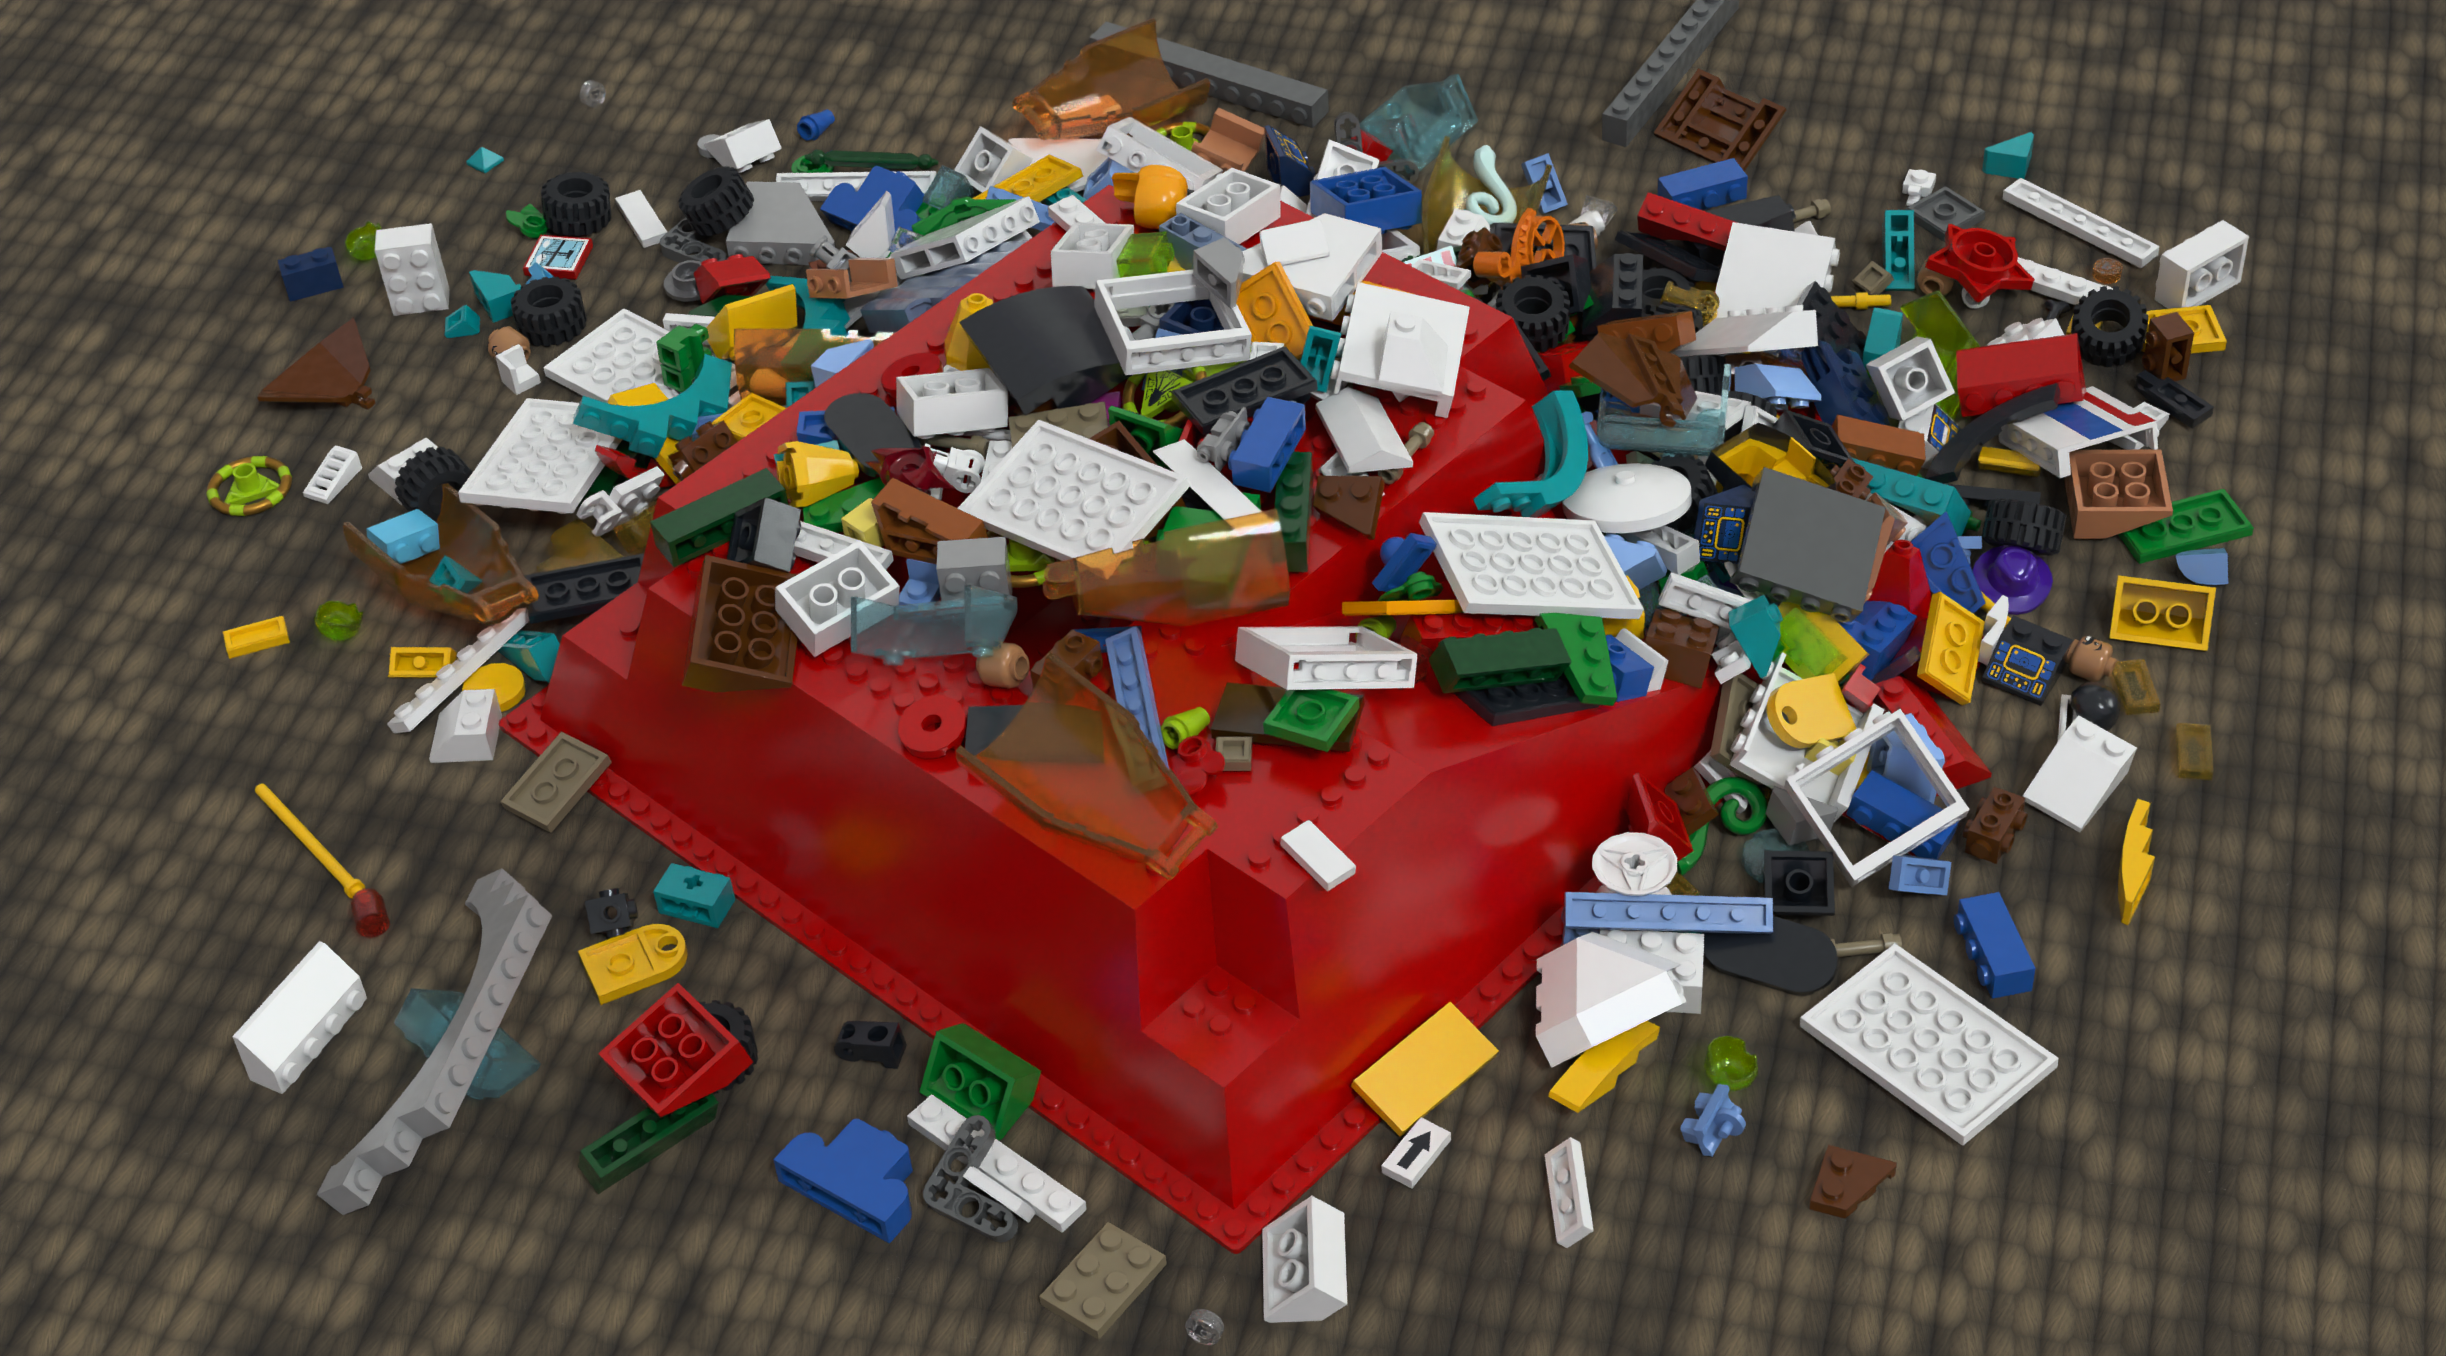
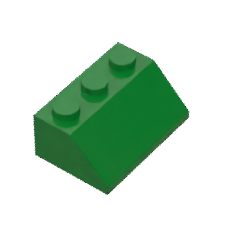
[919,1023,1041,1141]

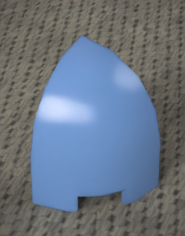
[2176,548,2228,585]

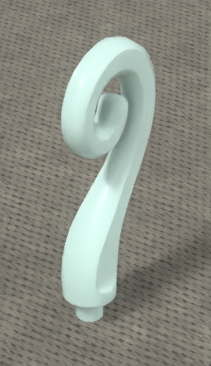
[1465,145,1517,225]

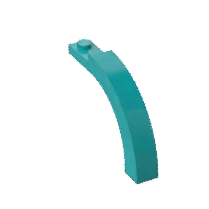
[1473,391,1588,518]

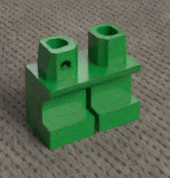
[656,324,712,393]

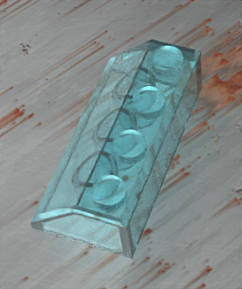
[394,988,541,1100]

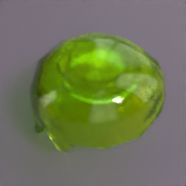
[345,221,382,260]
[314,601,363,641]
[1704,1036,1758,1091]

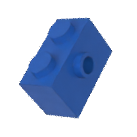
[1605,634,1654,702]

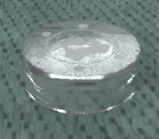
[580,80,606,108]
[1185,1309,1225,1345]

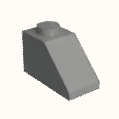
[1193,237,1245,309]

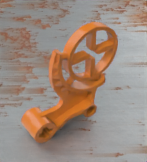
[1473,208,1565,290]

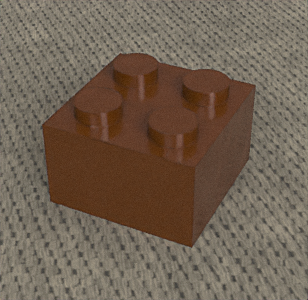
[1645,608,1719,688]

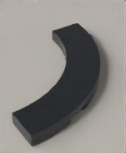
[1925,383,2061,484]

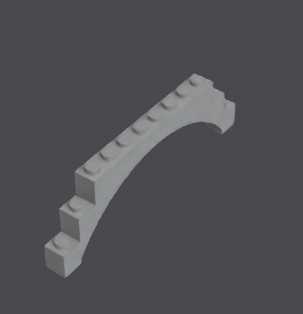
[317,868,552,1215]

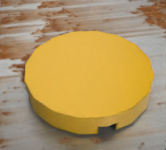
[462,663,526,712]

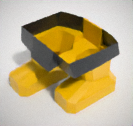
[1705,423,1837,493]

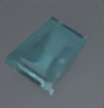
[922,165,974,210]

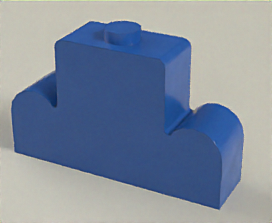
[820,166,925,249]
[773,1119,913,1244]

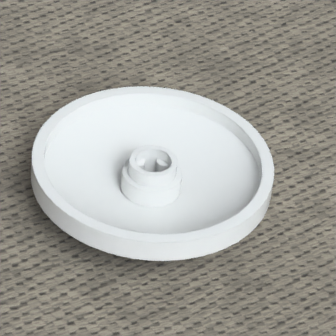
[1562,463,1692,533]

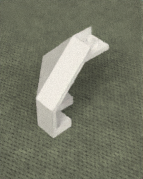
[1536,932,1687,1068]

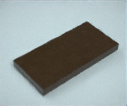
[1211,682,1364,752]

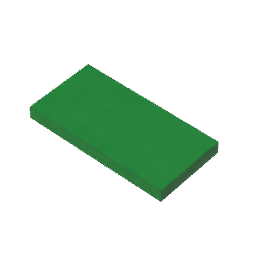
[2118,489,2254,564]

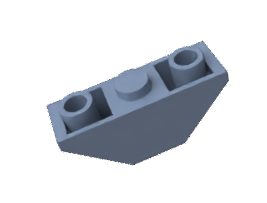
[1159,213,1247,270]

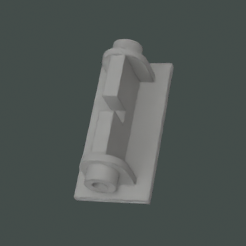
[1197,407,1250,472]

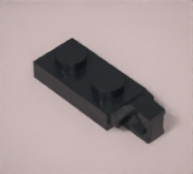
[2134,370,2214,429]

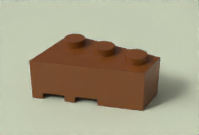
[1597,311,1696,353]
[1828,415,1926,476]
[871,478,988,564]

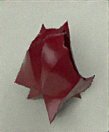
[865,445,954,495]

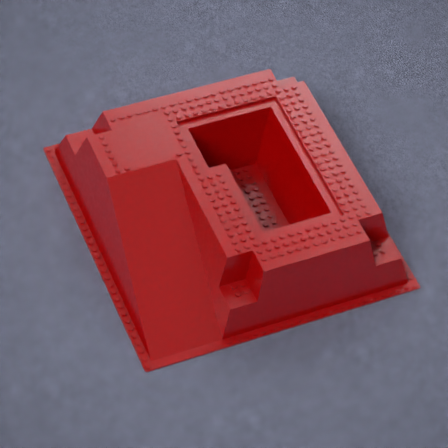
[498,185,1850,1254]

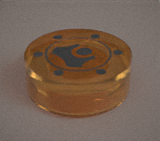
[2092,258,2123,284]

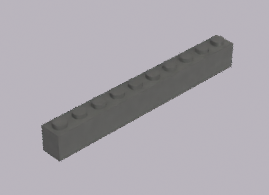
[1602,0,1739,147]
[1089,22,1329,128]

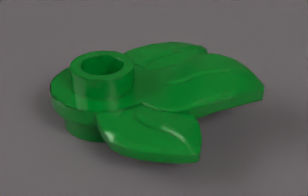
[506,204,549,239]
[1378,572,1443,601]

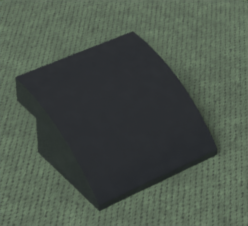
[959,286,1133,415]

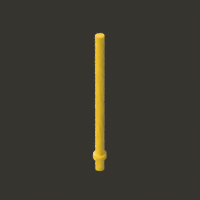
[255,784,372,907]

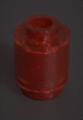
[351,888,390,937]

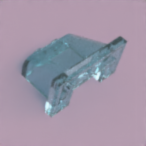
[1360,74,1478,174]

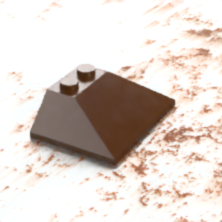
[1654,68,1787,171]

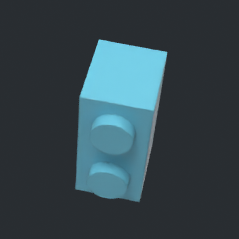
[366,509,440,569]

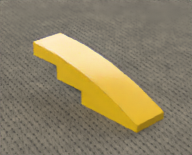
[2118,799,2155,925]
[1548,1020,1660,1113]

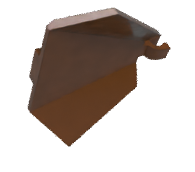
[257,317,376,410]
[1569,332,1698,428]

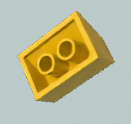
[706,284,797,360]
[2109,575,2216,651]

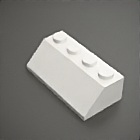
[233,941,367,1094]

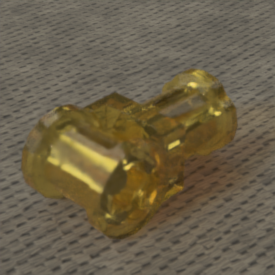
[1660,281,1720,326]

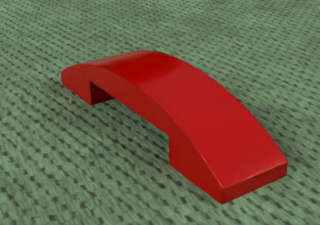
[595,445,675,488]

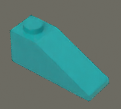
[1882,210,1915,291]
[498,630,560,683]

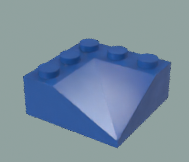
[1310,167,1422,234]
[1838,601,1917,681]

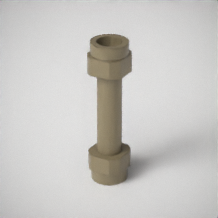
[1793,199,1831,223]
[1378,422,1434,484]
[917,434,990,458]
[1831,933,1902,957]

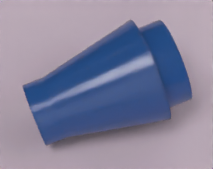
[797,109,835,140]

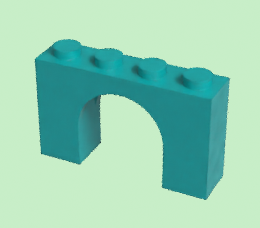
[1852,458,1971,536]

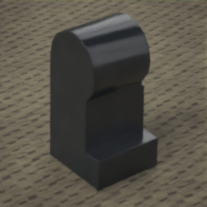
[834,1021,907,1069]

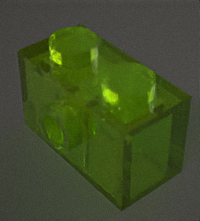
[1116,232,1174,278]
[1780,607,1847,676]

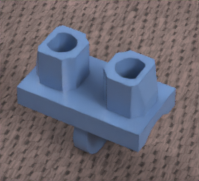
[1681,1084,1746,1157]

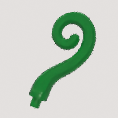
[1674,777,1767,878]

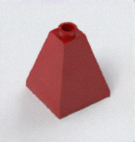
[1867,540,1932,636]

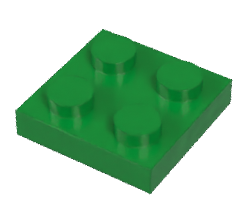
[1263,689,1360,752]

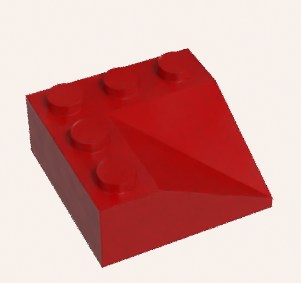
[598,983,753,1117]

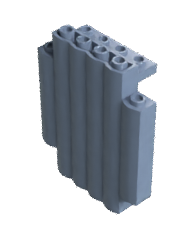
[860,240,1028,334]

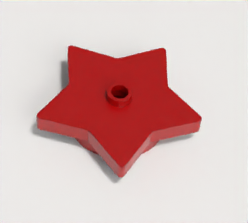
[1925,224,2035,303]

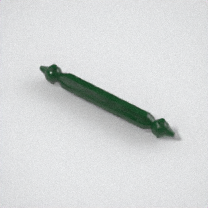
[805,150,939,170]

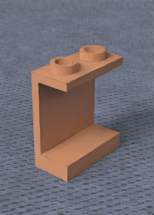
[1191,108,1265,173]
[806,258,898,299]

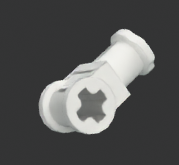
[924,443,985,493]

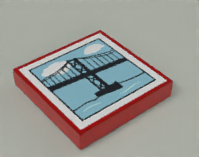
[523,235,593,280]

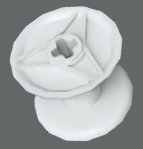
[1592,832,1677,932]

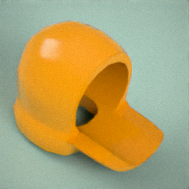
[1112,165,1188,229]

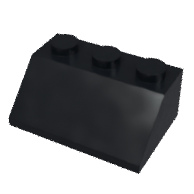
[1582,253,1643,335]

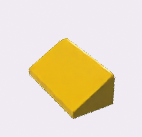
[1978,447,2041,477]
[388,647,457,678]

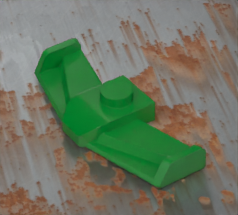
[911,196,1016,240]

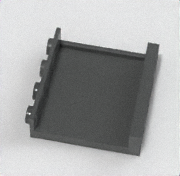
[1729,467,1886,622]

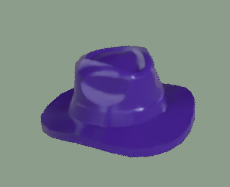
[1973,545,2053,615]

